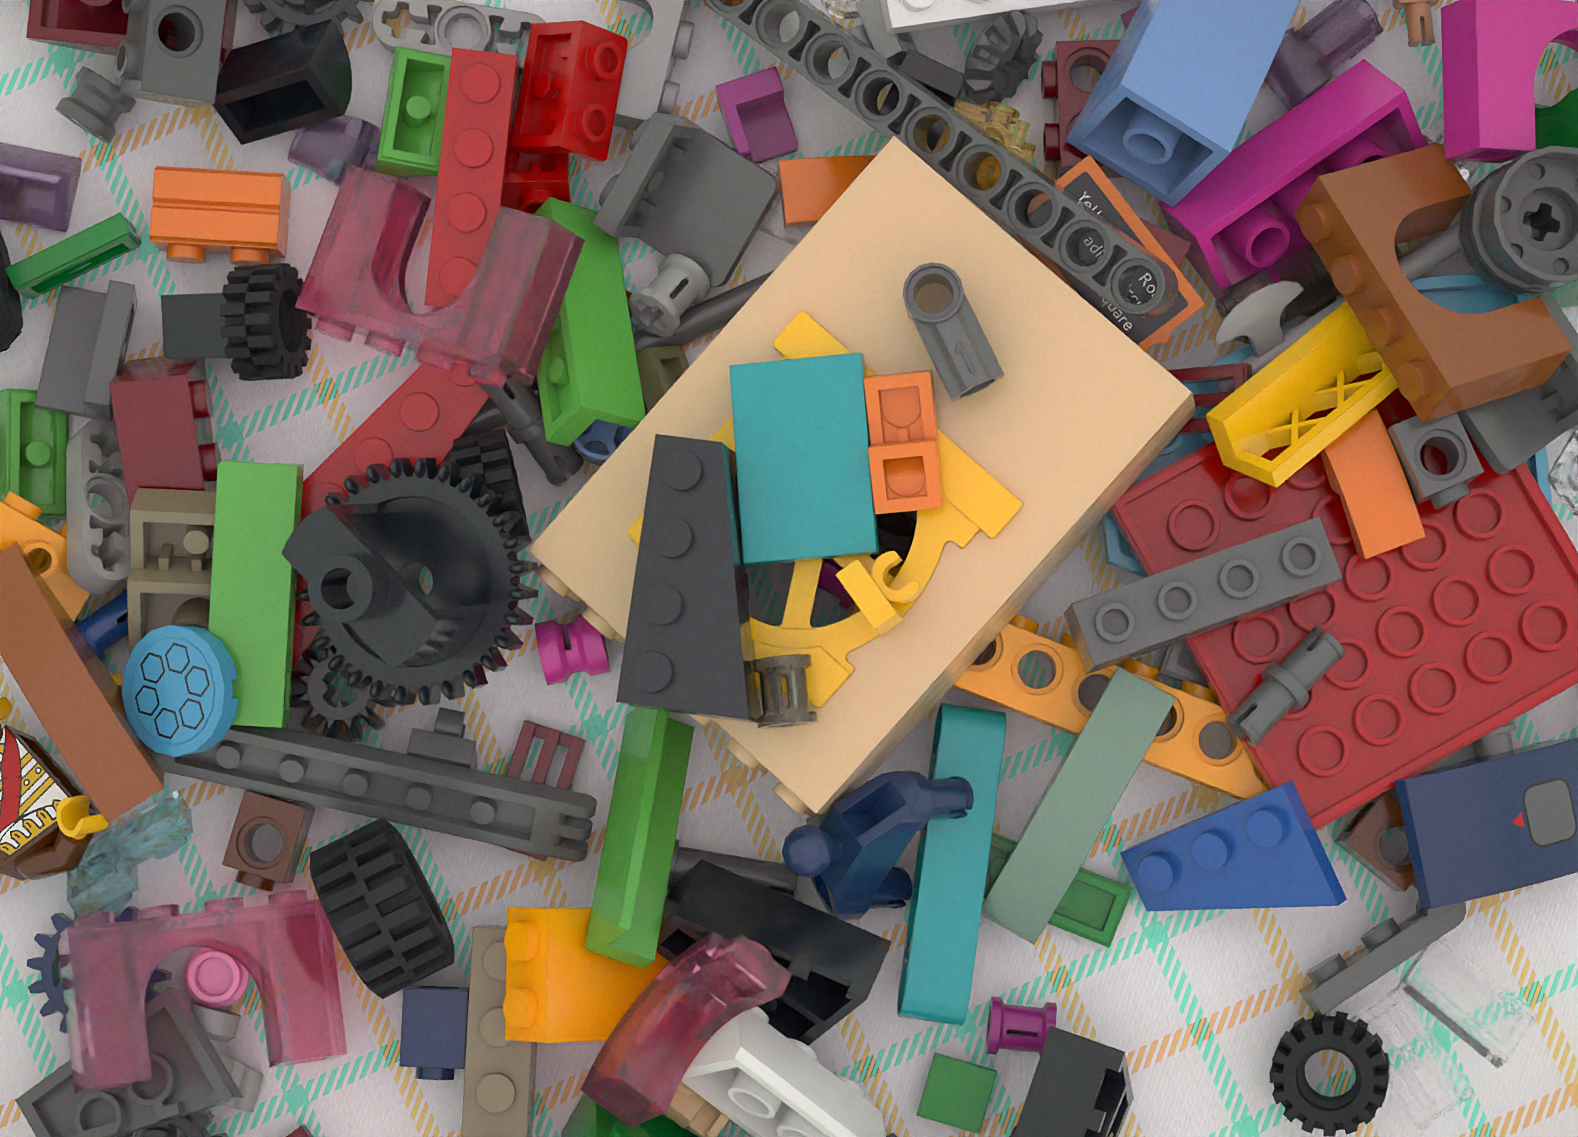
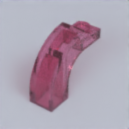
[580,931,792,1128]

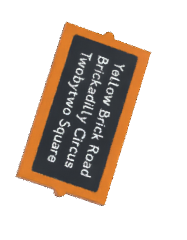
[1016,154,1206,352]

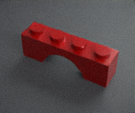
[424,47,521,313]

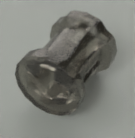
[751,654,818,729]

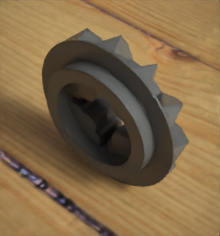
[963,9,1043,107]

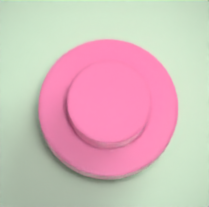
[184,943,250,1008]

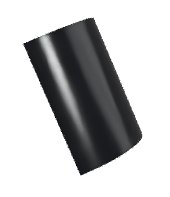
[212,19,352,145]

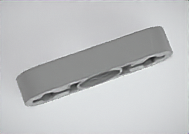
[372,0,547,75]
[66,418,131,595]

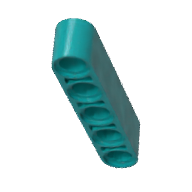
[897,703,1006,1026]

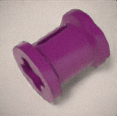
[986,996,1057,1057]

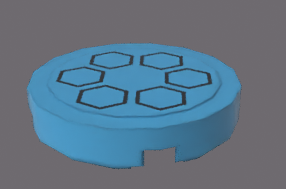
[122,625,238,757]

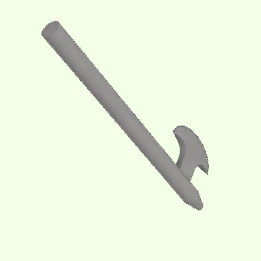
[1215,221,1463,392]

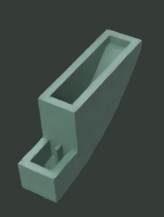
[981,666,1176,945]

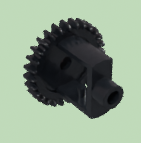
[281,457,539,706]

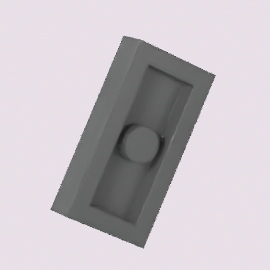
[35,280,137,421]

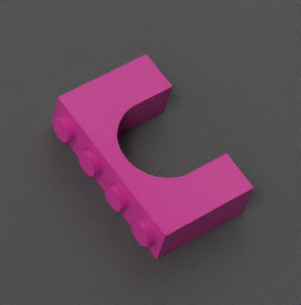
[1441,0,1578,164]

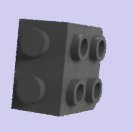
[592,112,780,287]
[1457,289,1578,475]

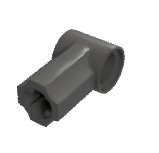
[903,262,1005,402]

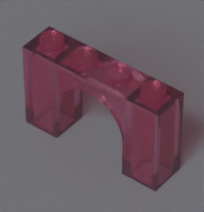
[295,165,585,389]
[57,890,347,1093]

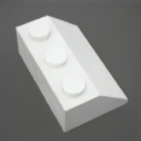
[669,1000,886,1137]

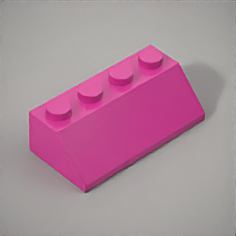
[1158,59,1427,315]

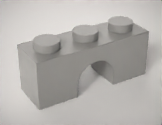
[613,0,695,131]

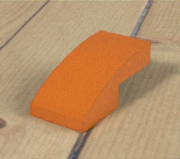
[777,155,877,228]
[863,370,943,514]
[1320,408,1426,559]

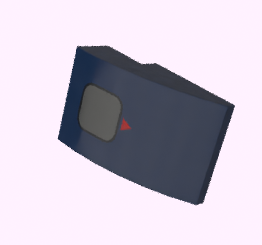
[1395,738,1578,909]

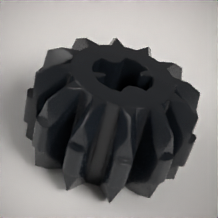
[290,647,397,743]

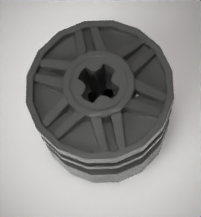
[1459,145,1578,296]

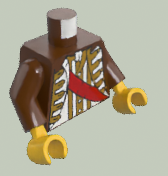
[0,697,108,881]

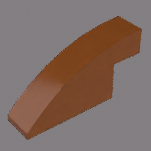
[0,541,165,823]

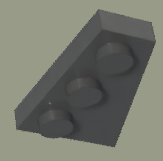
[15,988,244,1137]

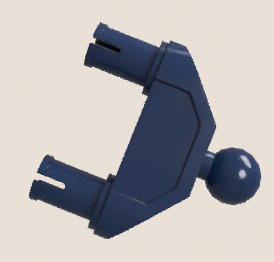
[782,770,974,921]

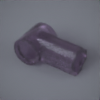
[1264,0,1384,111]

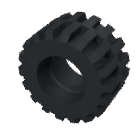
[310,818,454,999]

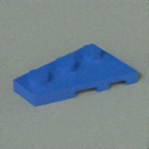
[1120,780,1347,911]

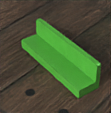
[516,197,646,447]
[208,460,304,728]
[584,707,694,969]

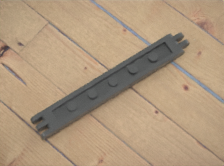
[127,720,597,862]

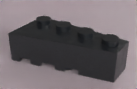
[616,434,762,724]

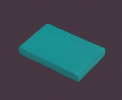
[729,352,879,566]

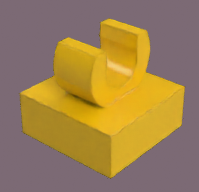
[835,551,922,635]

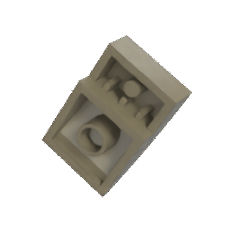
[127,488,216,657]

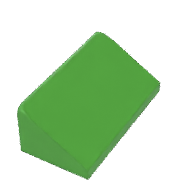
[373,46,451,178]
[0,388,69,519]

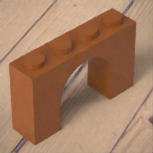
[1293,143,1573,423]

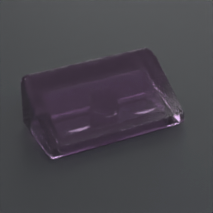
[0,142,82,232]

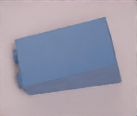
[1066,0,1300,207]

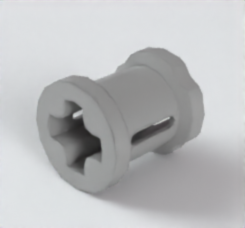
[628,253,710,338]

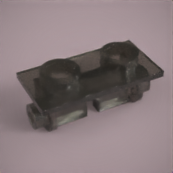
[1215,243,1341,345]

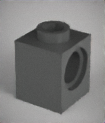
[1387,412,1484,510]

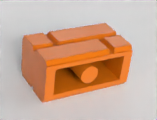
[149,166,291,266]

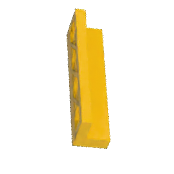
[1206,274,1406,488]

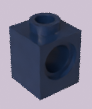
[399,985,469,1080]

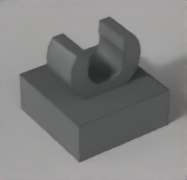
[407,707,477,770]

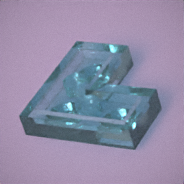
[67,790,194,922]

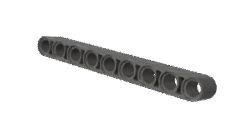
[706,0,1178,317]

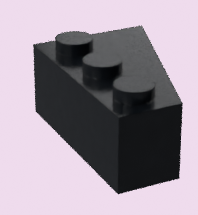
[656,859,892,1046]
[1009,1026,1134,1137]

